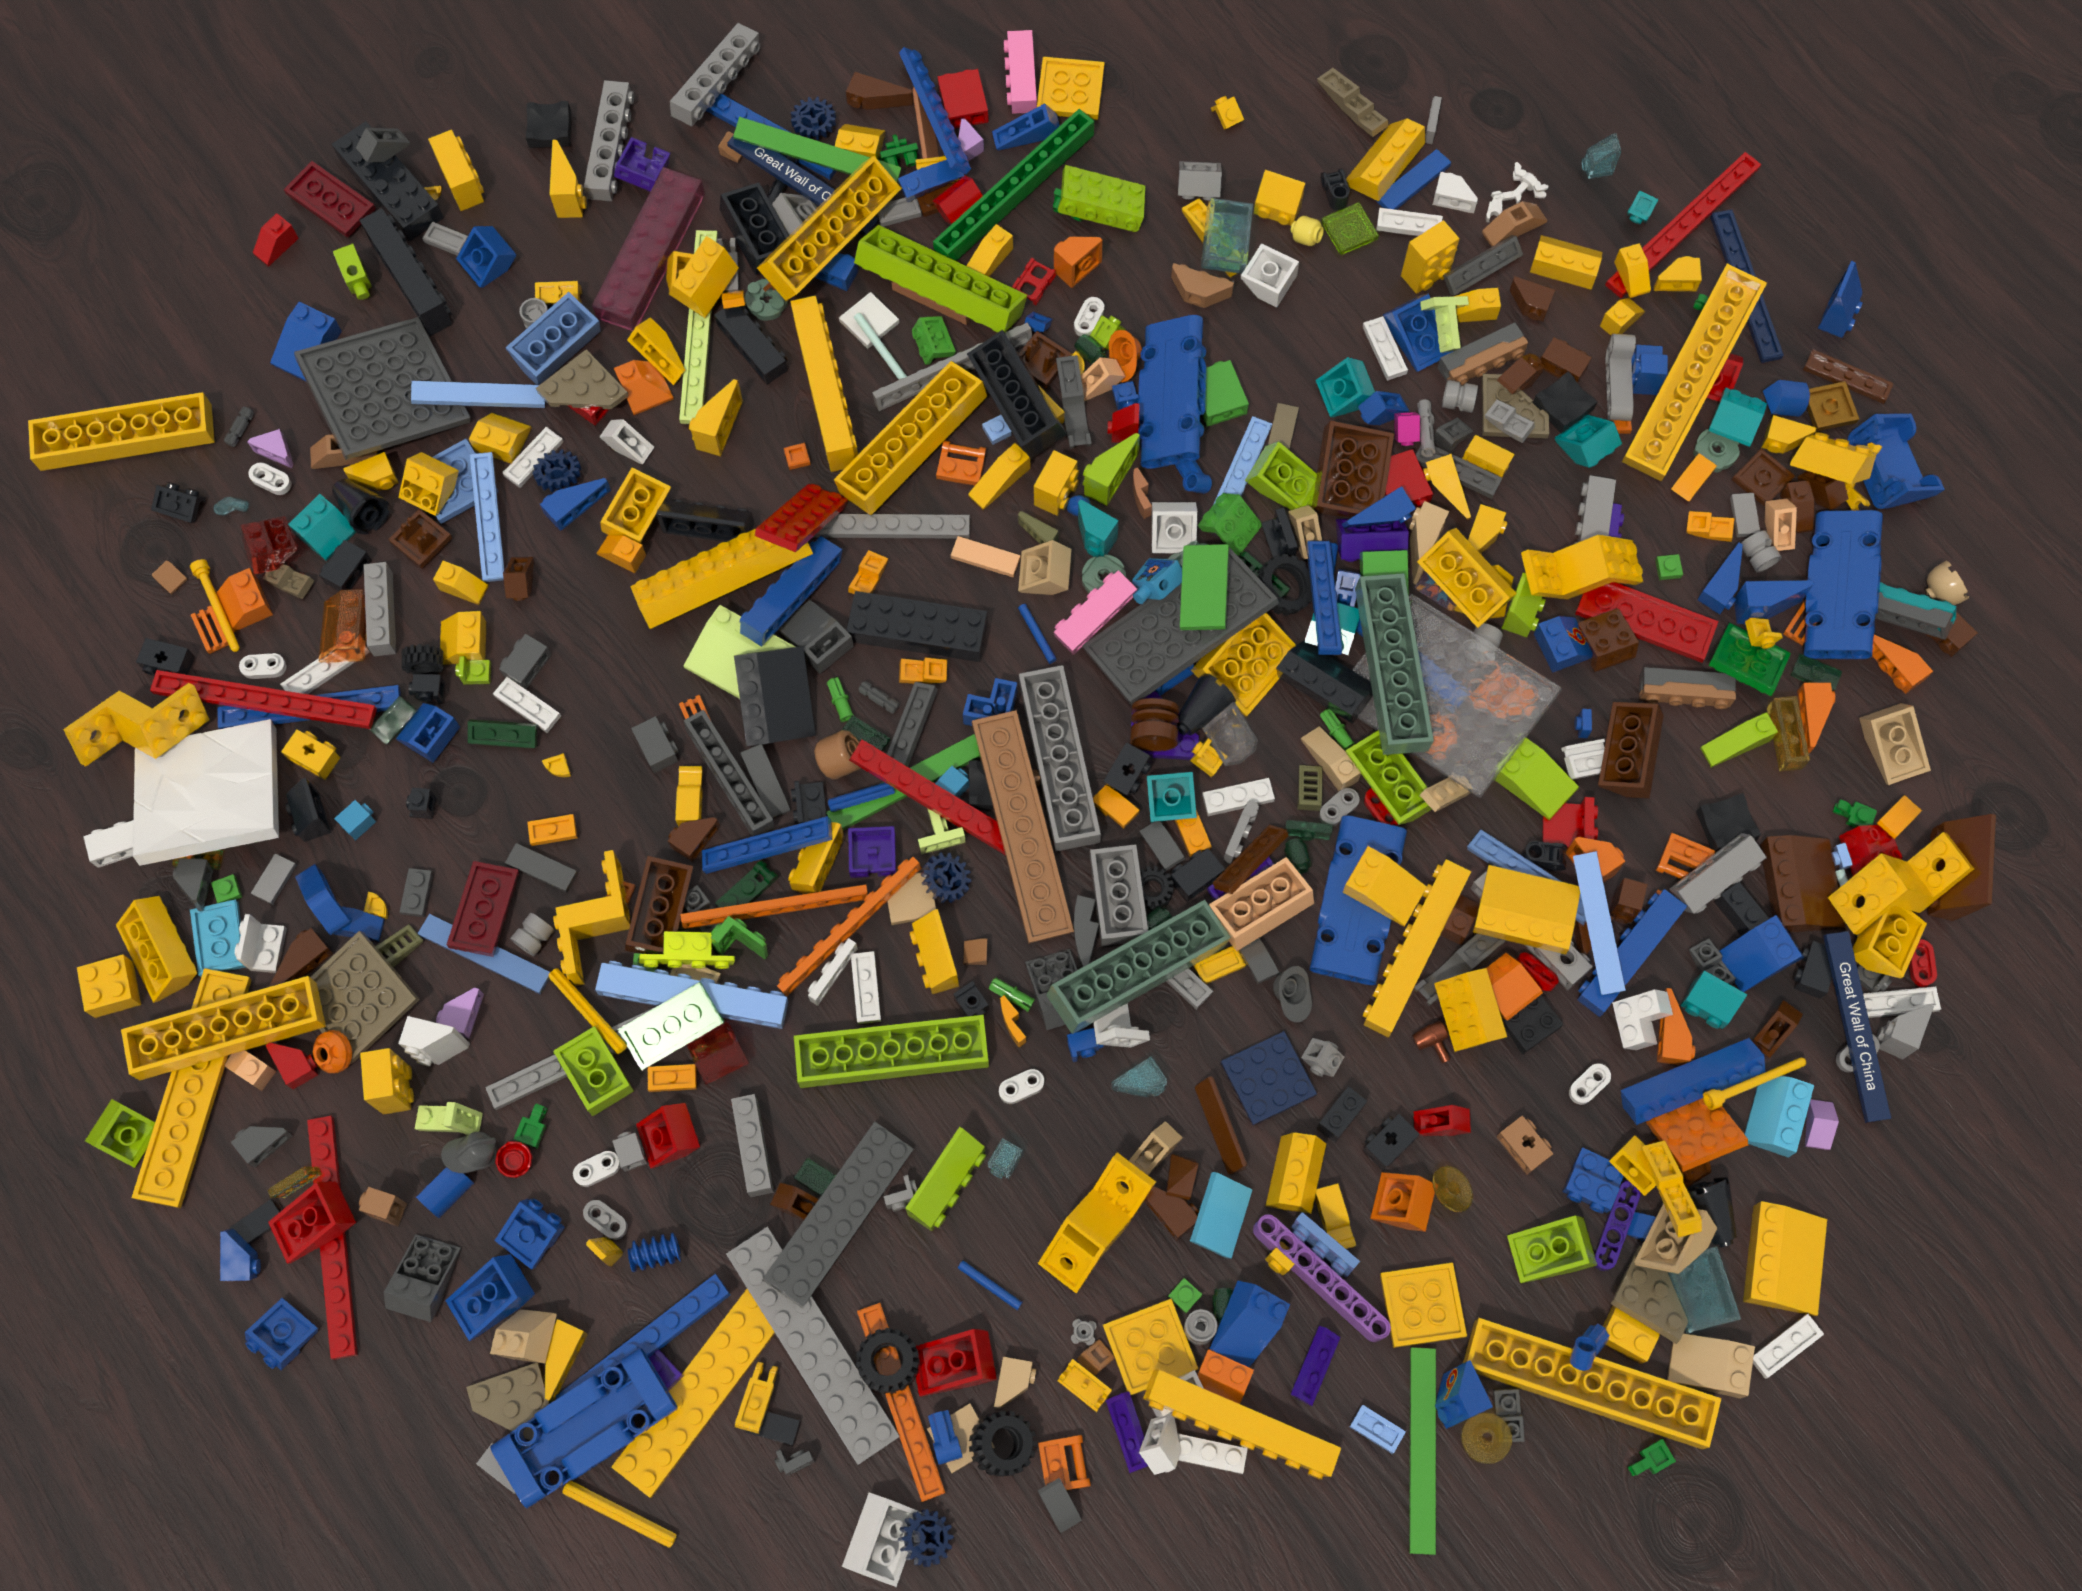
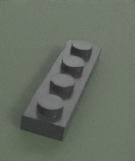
[1443,235,1523,296]
[1416,446,1502,499]
[887,682,938,767]

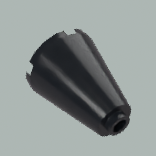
[332,479,390,535]
[1176,673,1236,736]
[1686,1177,1737,1248]

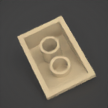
[1409,501,1449,585]
[1859,703,1931,785]
[1634,1203,1717,1274]
[1667,1334,1755,1399]

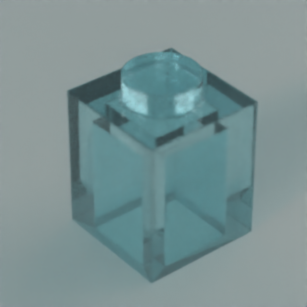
[988,1138,1023,1179]

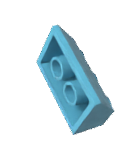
[1744,1076,1814,1158]

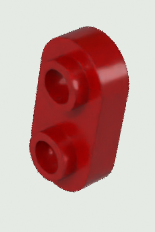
[1364,788,1398,826]
[1909,939,1937,987]
[1516,952,1559,991]

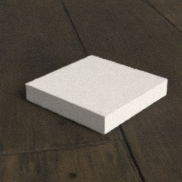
[839,292,899,349]

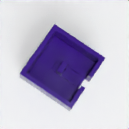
[614,137,670,192]
[848,826,897,878]

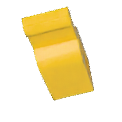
[675,766,703,827]
[1315,1184,1356,1249]

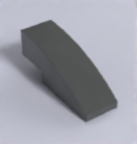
[741,744,791,819]
[1074,895,1099,968]

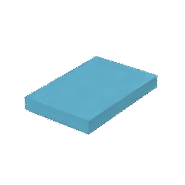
[190,899,245,977]
[1190,1172,1252,1259]

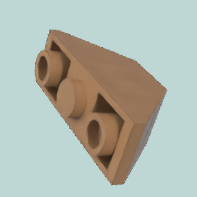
[1482,201,1548,247]
[1171,263,1234,308]
[310,434,377,469]

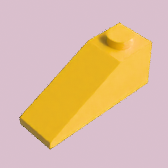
[967,224,1013,277]
[1453,288,1501,323]
[627,317,685,385]
[968,443,1030,510]
[1423,454,1472,520]
[1468,504,1507,554]
[545,1319,588,1402]

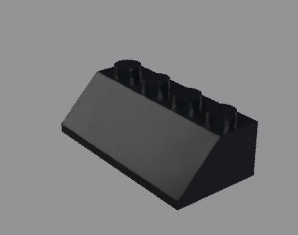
[719,182,789,275]
[656,499,754,542]
[1276,641,1373,724]

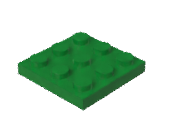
[1709,623,1791,696]

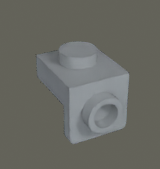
[884,1175,917,1211]

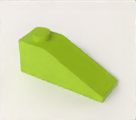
[1700,712,1778,767]

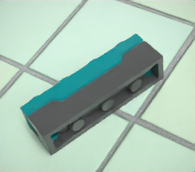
[1875,582,1956,640]

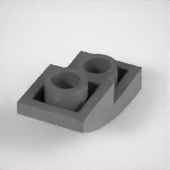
[1140,821,1185,871]
[684,885,722,933]
[1239,938,1279,984]
[1689,939,1736,985]
[1493,1387,1525,1443]
[1038,1478,1082,1534]

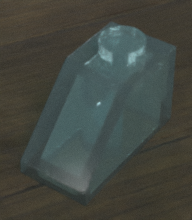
[1582,133,1621,178]
[1111,1056,1167,1097]

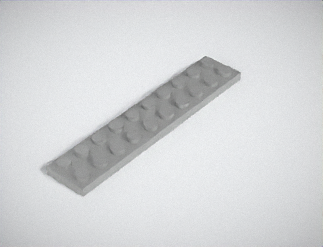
[726,1227,900,1465]

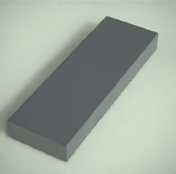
[505,843,578,893]

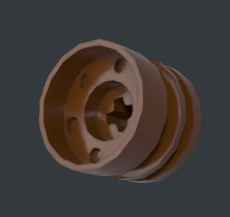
[1130,698,1179,752]

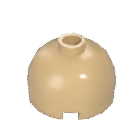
[1925,560,1969,605]

